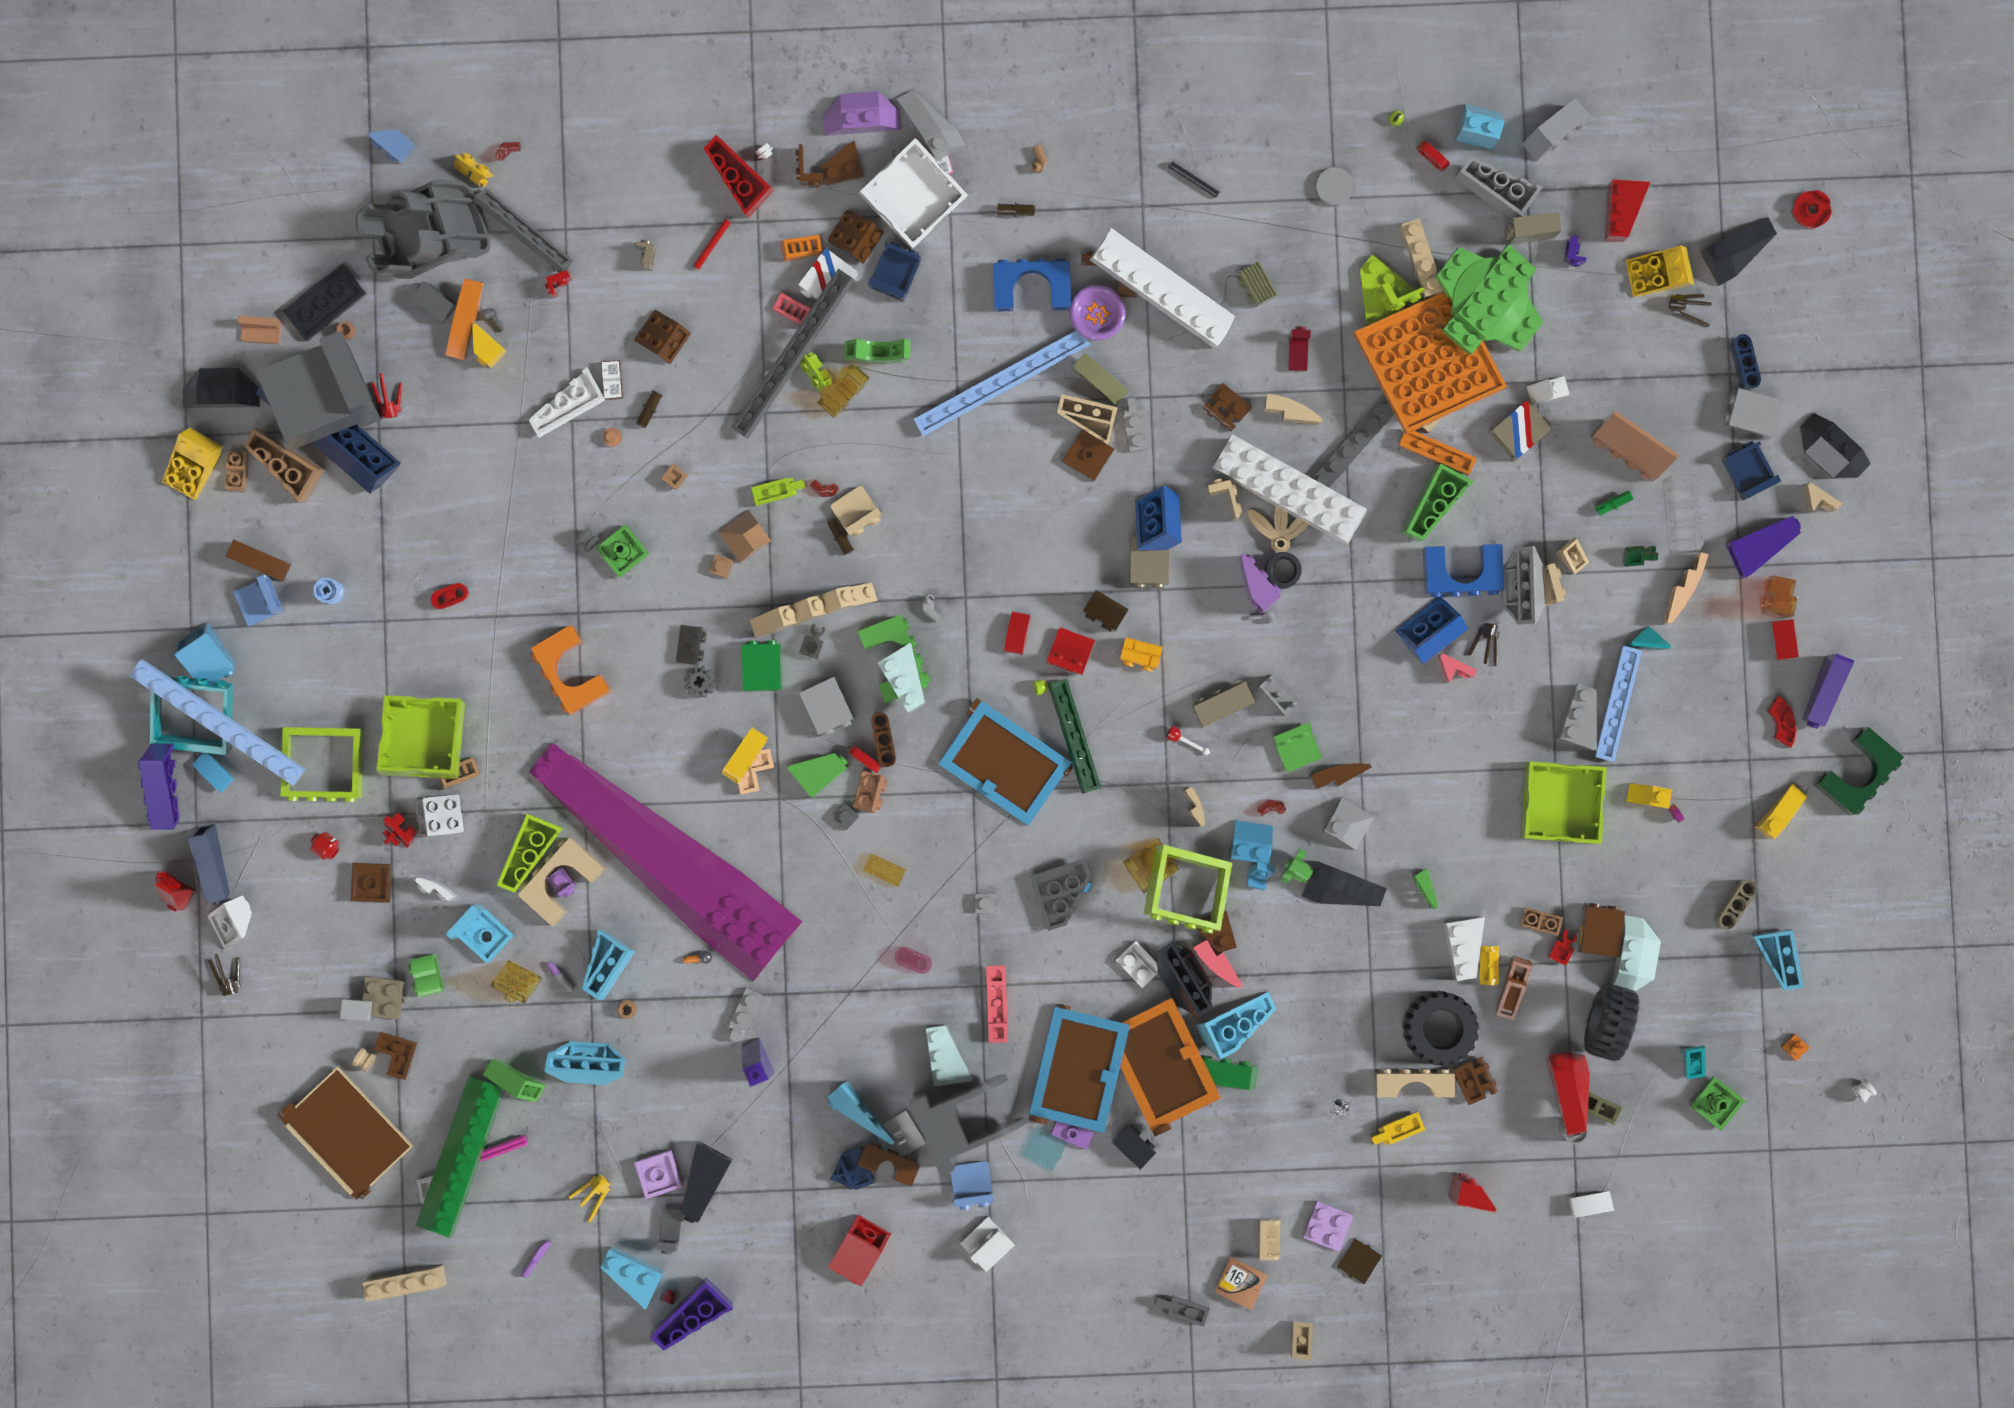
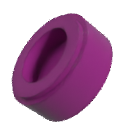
[1668,803,1685,823]

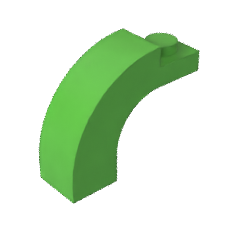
[844,339,911,363]

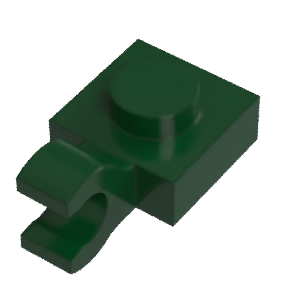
[1623,546,1659,567]

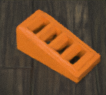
[780,235,823,262]

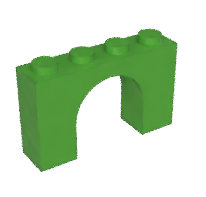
[858,615,931,704]

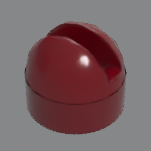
[659,1289,676,1305]

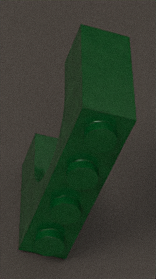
[1814,727,1904,815]

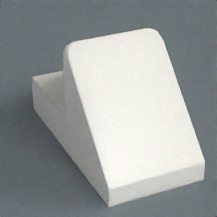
[1526,376,1570,405]

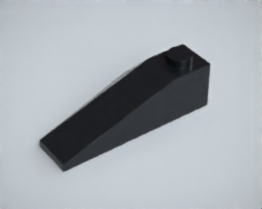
[1701,217,1777,286]
[1301,861,1387,906]

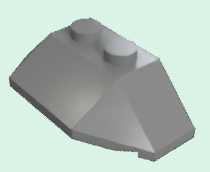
[1503,546,1545,625]

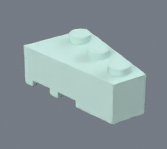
[926,1024,973,1086]

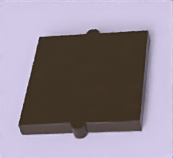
[1337,1238,1382,1285]

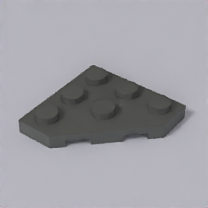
[1030,858,1091,931]

